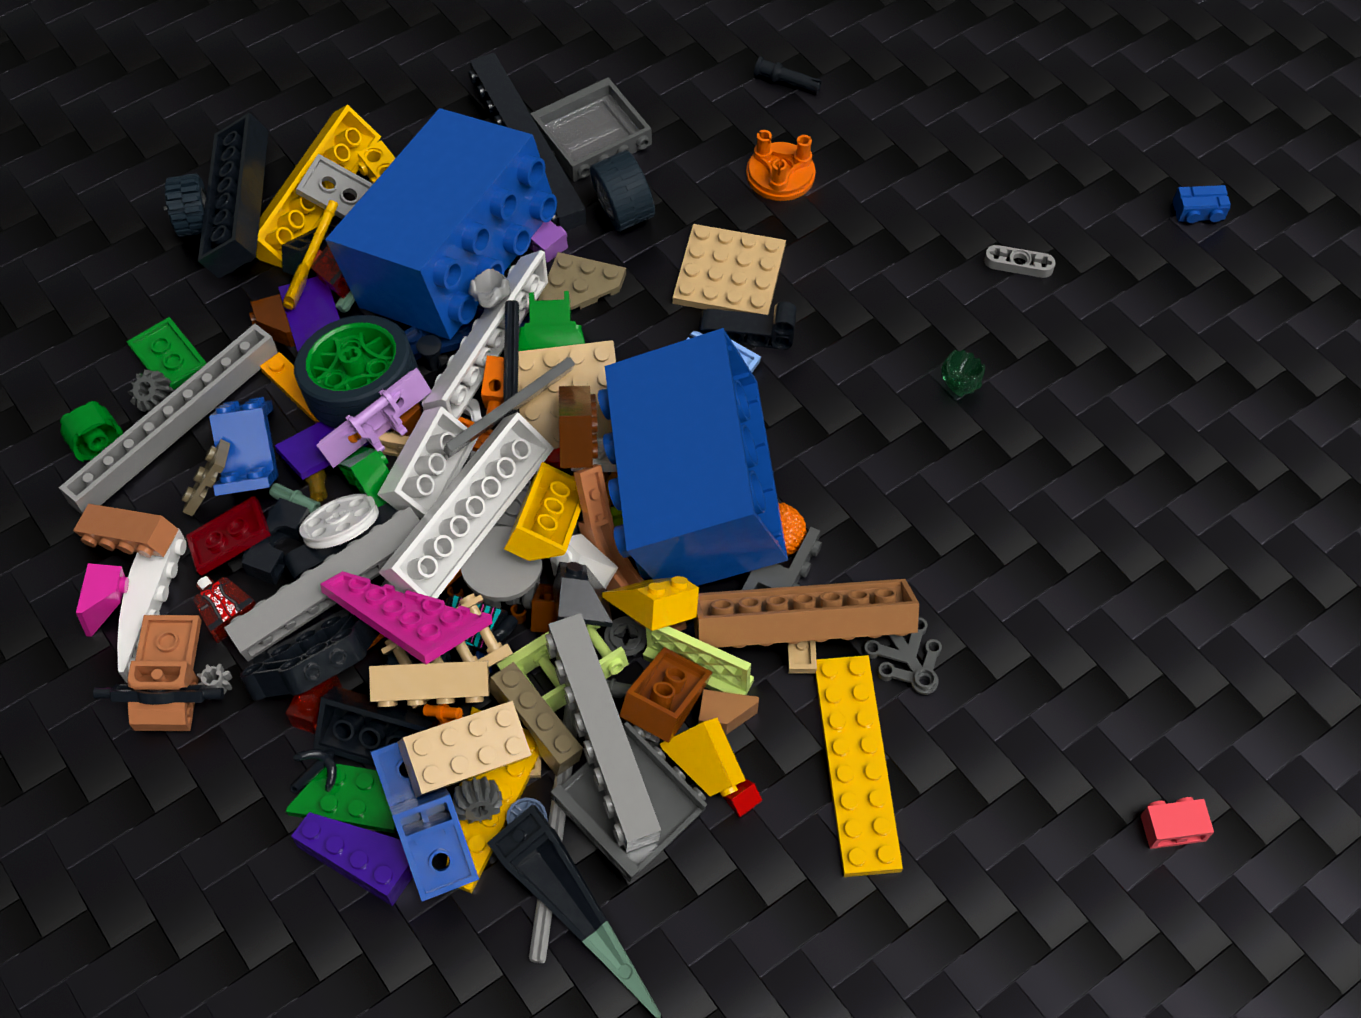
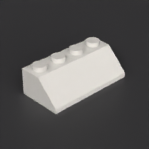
[377,406,478,519]

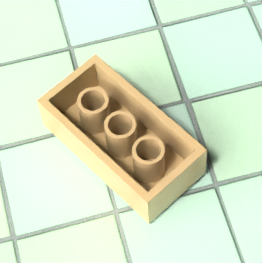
[369,661,490,707]
[397,701,532,798]

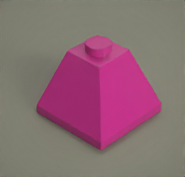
[76,563,129,637]

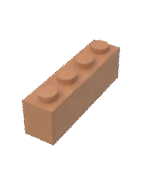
[73,504,179,558]

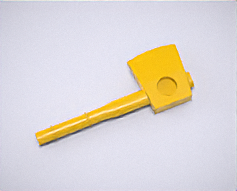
[283,200,338,310]

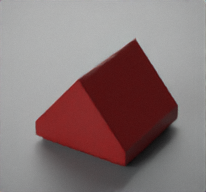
[723,779,762,818]

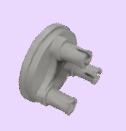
[461,526,543,608]

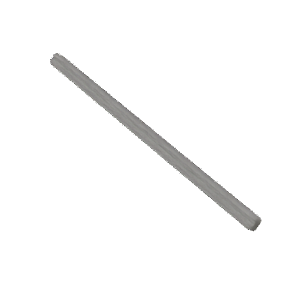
[529,704,577,964]

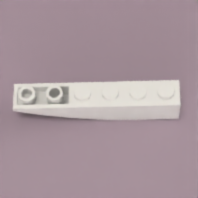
[117,528,187,683]

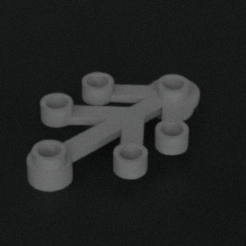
[864,617,942,695]

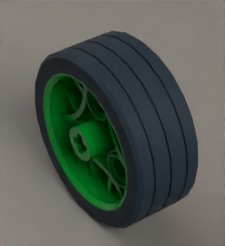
[294,315,419,428]

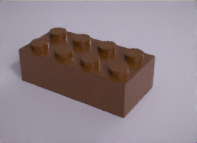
[559,386,598,468]

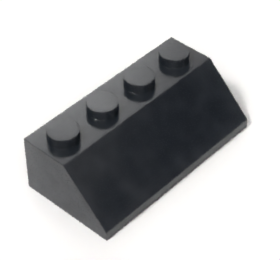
[313,686,438,777]

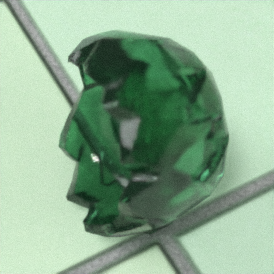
[941,350,985,397]

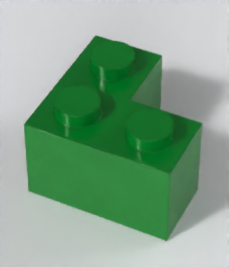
[338,446,390,507]

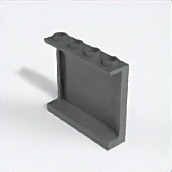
[551,722,707,882]

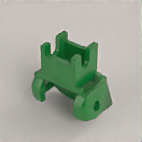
[519,291,585,351]

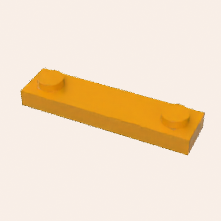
[260,352,320,423]

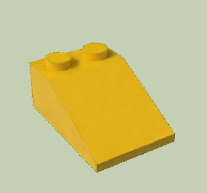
[602,576,699,631]

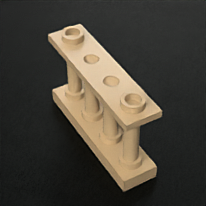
[381,593,513,709]

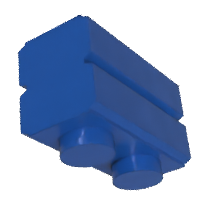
[1173,185,1231,223]

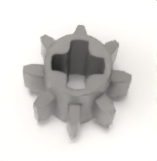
[197,664,233,700]

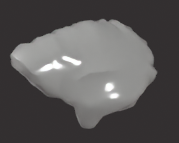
[468,269,511,309]

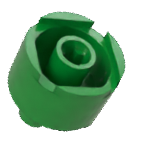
[60,401,123,462]

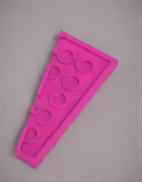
[320,571,493,665]

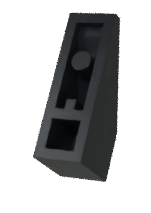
[281,224,336,277]

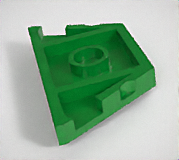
[286,764,397,834]

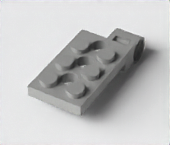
[295,154,373,219]

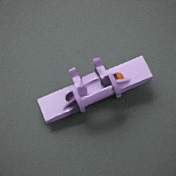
[316,368,432,468]

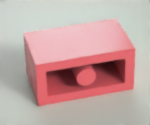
[1141,797,1214,849]

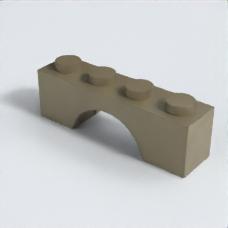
[489,662,583,776]

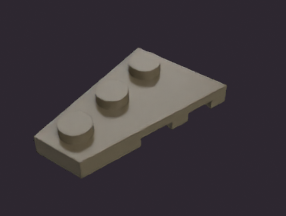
[181,439,230,516]

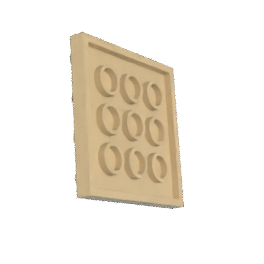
[673,224,786,315]
[518,340,616,449]

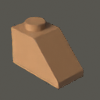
[699,689,759,735]

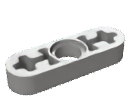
[984,245,1055,278]

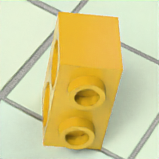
[357,140,395,184]

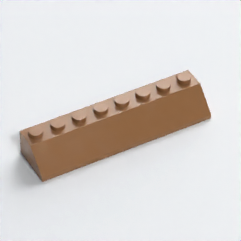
[693,579,919,648]

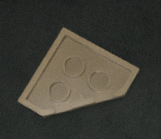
[538,252,626,310]

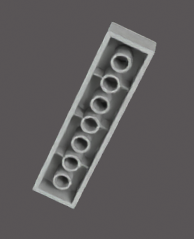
[545,613,661,853]

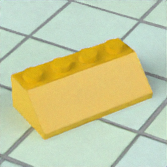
[504,462,581,561]

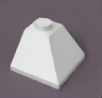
[550,534,619,589]

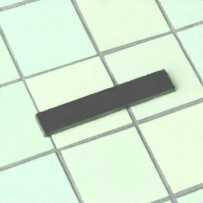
[443,357,575,458]

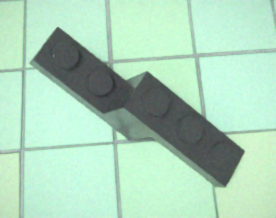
[742,527,822,590]

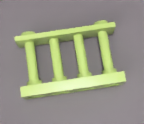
[496,624,629,712]

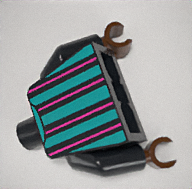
[445,587,527,661]

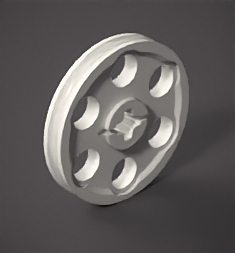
[299,494,379,549]

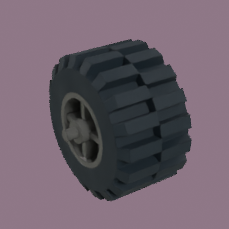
[164,173,207,237]

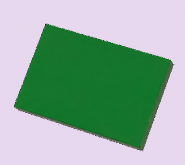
[126,317,207,390]

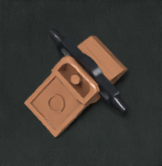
[93,615,224,731]

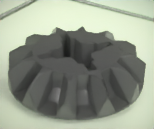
[604,616,647,656]

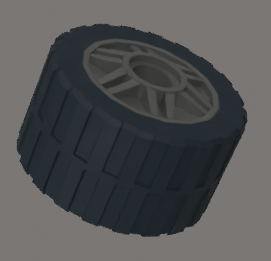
[590,150,655,232]

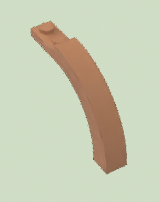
[574,464,687,631]

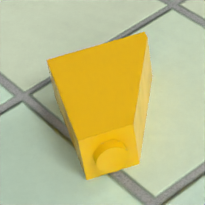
[660,718,746,797]

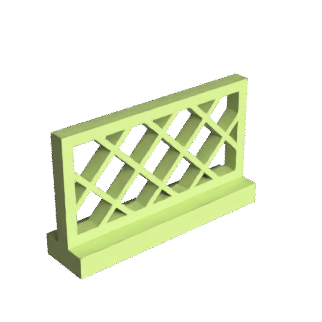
[643,626,754,695]

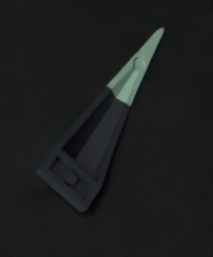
[487,805,661,1018]

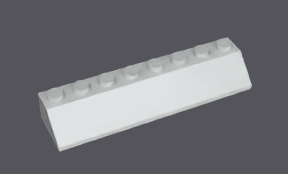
[422,250,548,419]
[379,412,554,598]

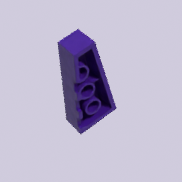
[291,812,413,906]

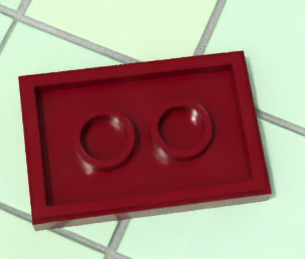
[186,496,271,576]

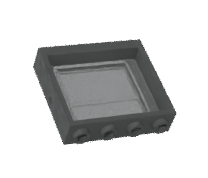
[530,78,652,182]

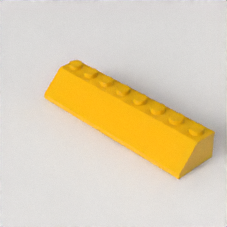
[256,104,381,268]

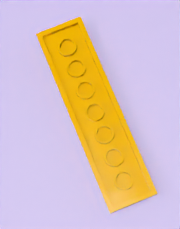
[815,655,903,877]

